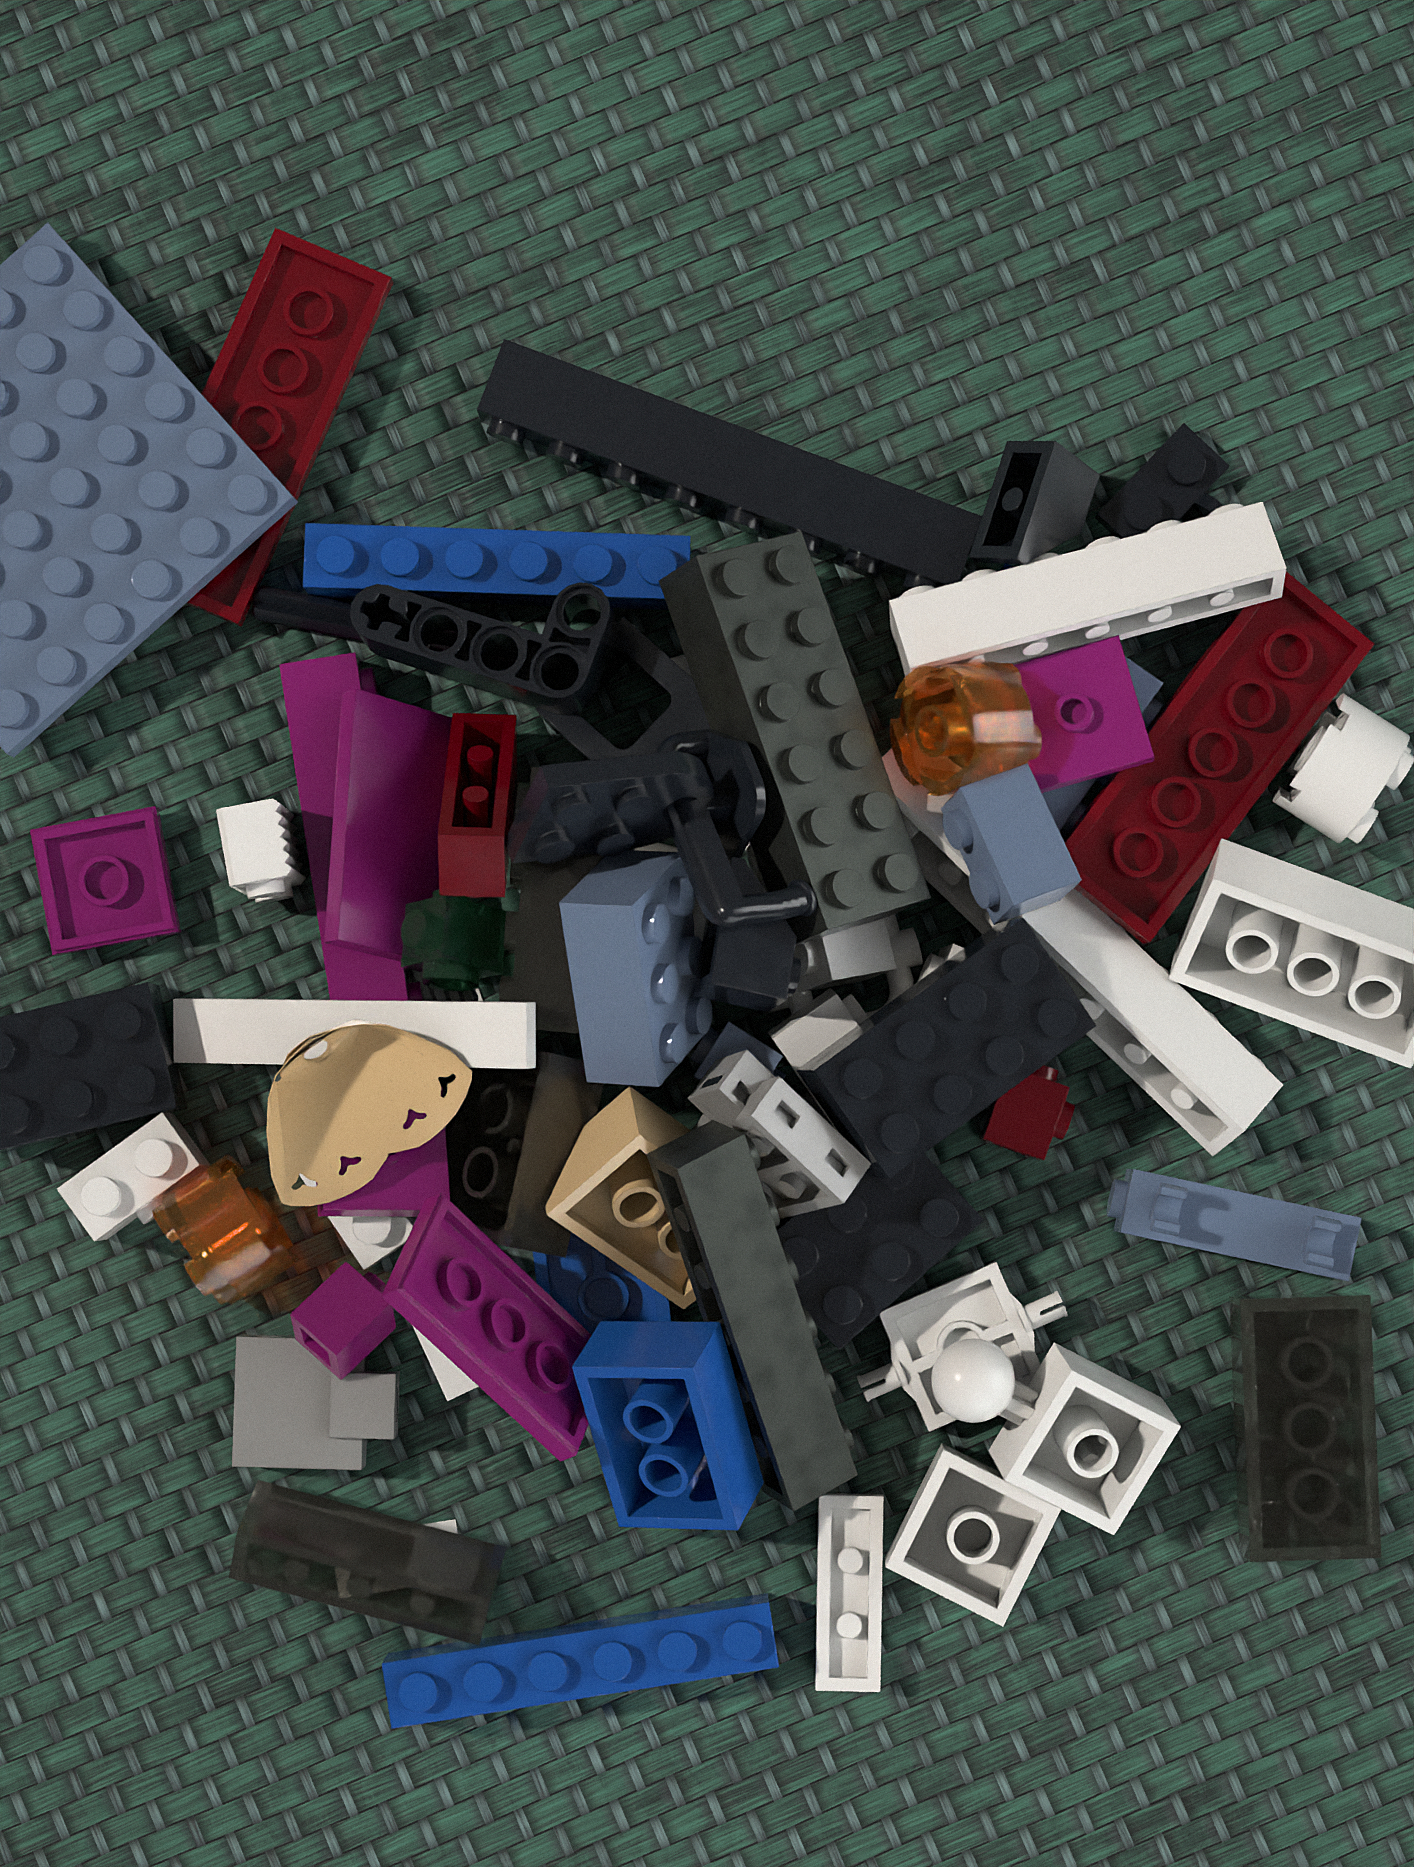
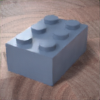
[559,850,712,1087]

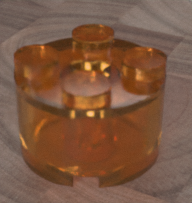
[890,661,1042,796]
[152,1154,299,1305]

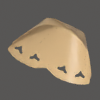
[266,1019,472,1206]

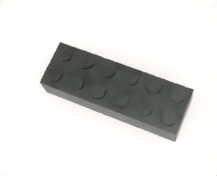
[659,531,931,945]

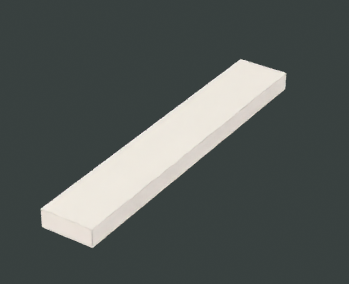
[173,998,536,1069]

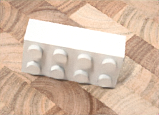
[1169,838,1414,1069]

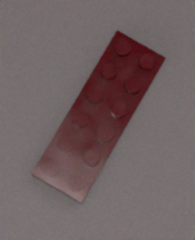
[186,228,393,627]
[1063,571,1374,944]

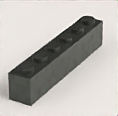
[647,1120,858,1511]

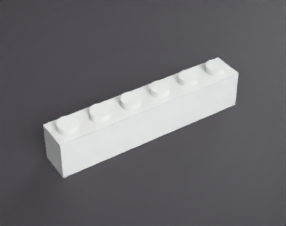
[889,502,1286,696]

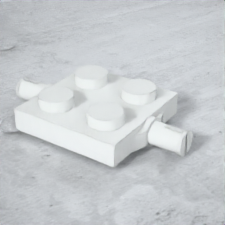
[856,1261,1068,1432]

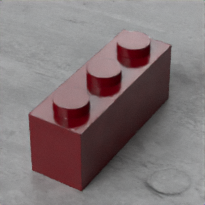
[438,713,517,898]

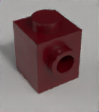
[979,1065,1075,1161]

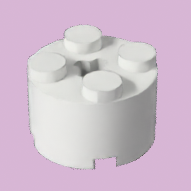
[1273,694,1414,844]

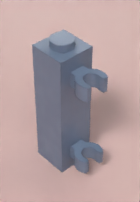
[1107,1169,1362,1281]

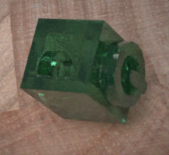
[401,889,507,991]

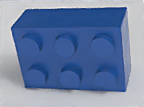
[572,1321,764,1530]

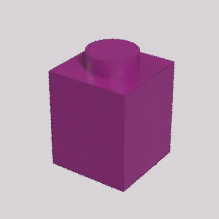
[290,1262,396,1380]

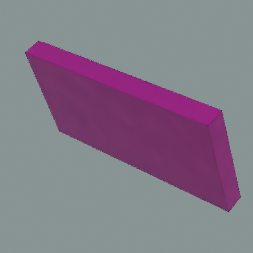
[324,688,452,968]
[381,1192,592,1462]

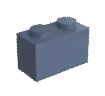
[941,763,1082,925]

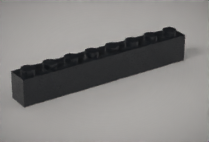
[477,339,982,591]

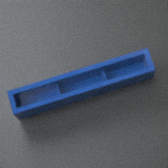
[303,523,691,610]
[382,1593,779,1729]

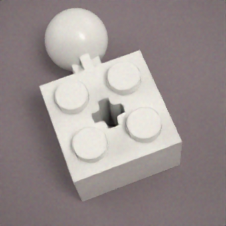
[931,1338,1181,1535]

